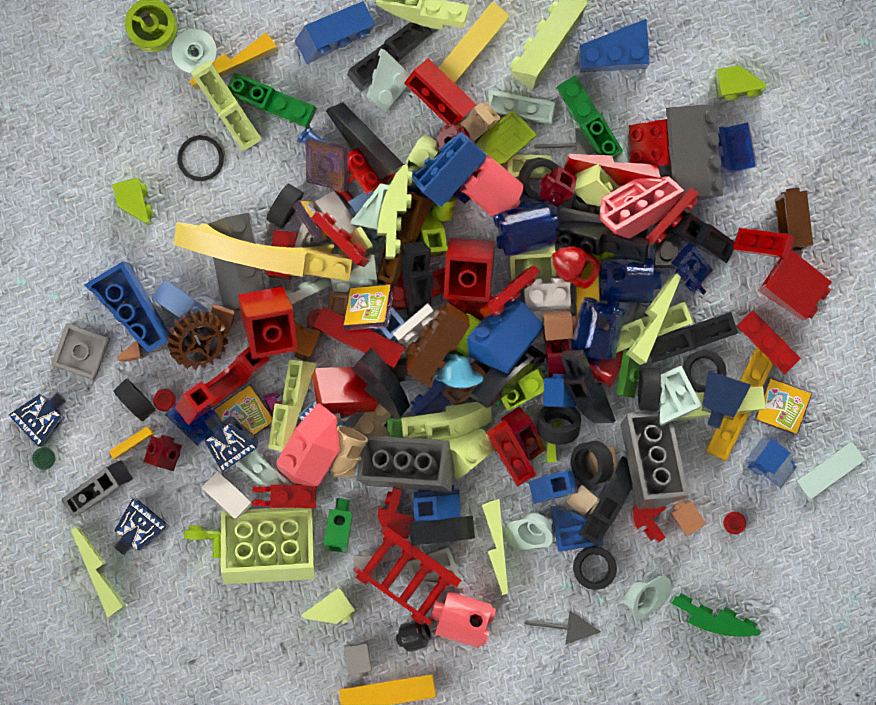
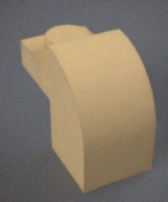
[460,102,501,143]

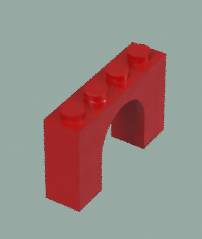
[175,347,270,425]

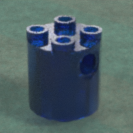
[493,202,560,257]
[599,258,661,303]
[571,297,625,364]

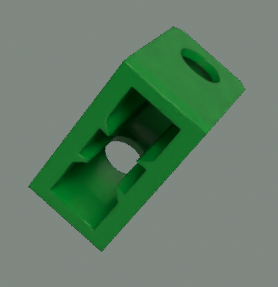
[324,498,353,553]

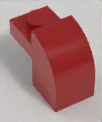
[378,488,414,539]
[631,502,667,543]

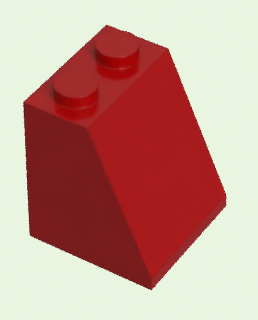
[444,238,496,302]
[758,249,832,321]
[238,286,298,359]

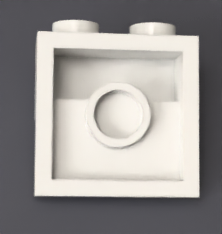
[523,277,571,325]
[393,304,435,349]

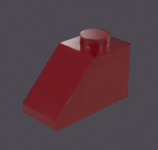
[543,329,570,377]
[501,406,546,461]

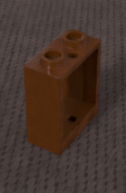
[775,187,813,251]

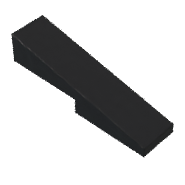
[347,22,433,92]
[326,102,404,180]
[649,311,738,364]

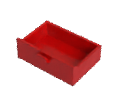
[311,367,379,416]

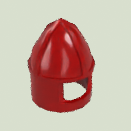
[552,246,600,289]

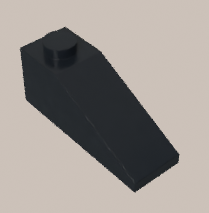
[61,460,133,518]

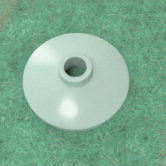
[172,29,217,74]

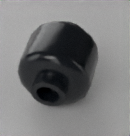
[396,620,432,652]

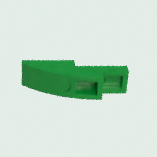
[228,72,317,129]
[556,75,624,158]
[669,593,761,637]

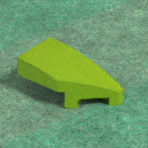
[546,420,562,463]

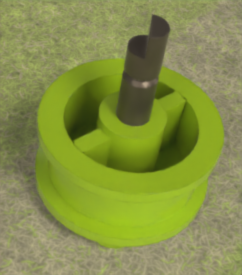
[125,0,178,52]

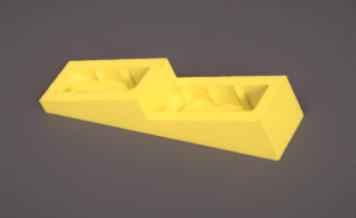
[438,1,510,83]

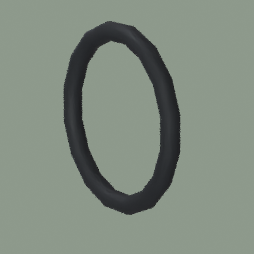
[177,135,224,182]

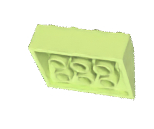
[510,0,588,90]
[221,508,315,585]

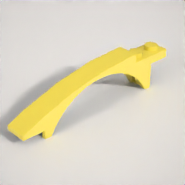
[174,222,353,281]

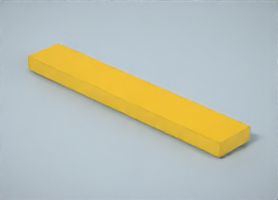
[705,336,785,461]

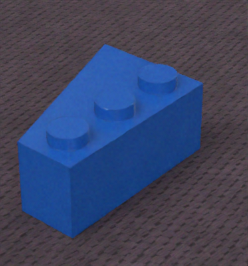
[295,1,376,64]
[578,19,649,73]
[411,132,487,207]
[745,439,797,489]

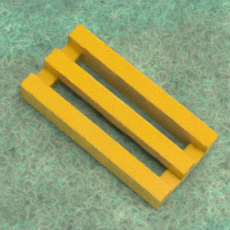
[109,427,155,459]

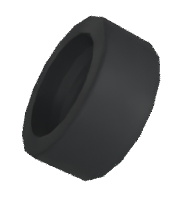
[518,157,559,202]
[266,183,304,228]
[682,350,727,393]
[638,367,661,411]
[113,379,155,422]
[537,406,582,445]
[570,441,614,486]
[573,546,617,590]

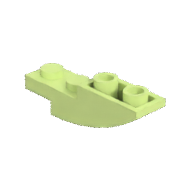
[376,0,470,30]
[377,165,412,259]
[401,402,492,440]

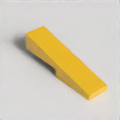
[189,32,279,89]
[339,674,437,705]

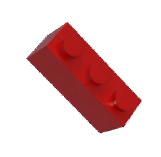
[404,58,477,125]

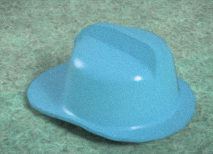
[436,353,483,388]

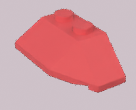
[600,177,684,239]
[276,403,340,486]

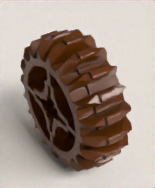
[167,309,229,370]

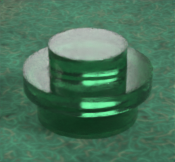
[32,447,56,470]

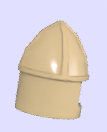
[330,426,368,476]

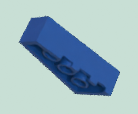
[84,262,170,352]

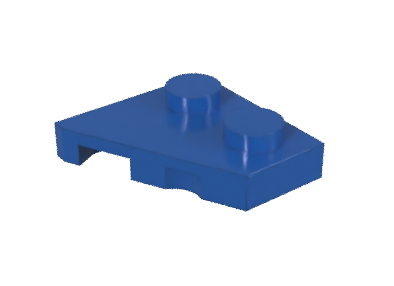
[551,508,604,552]

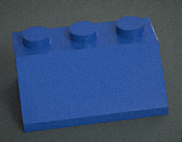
[467,299,544,374]

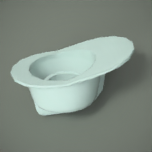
[503,513,553,550]
[622,576,671,620]

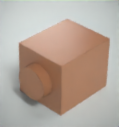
[543,309,577,341]
[670,499,706,537]

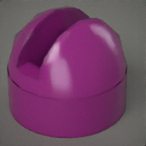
[264,392,282,412]

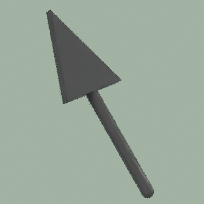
[534,129,595,155]
[525,611,601,645]

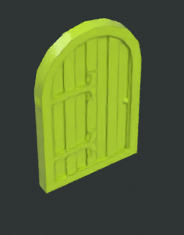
[477,110,537,165]

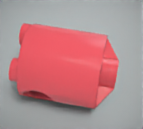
[459,155,523,219]
[430,591,496,648]

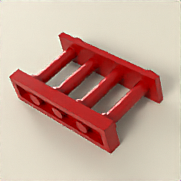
[353,525,462,625]

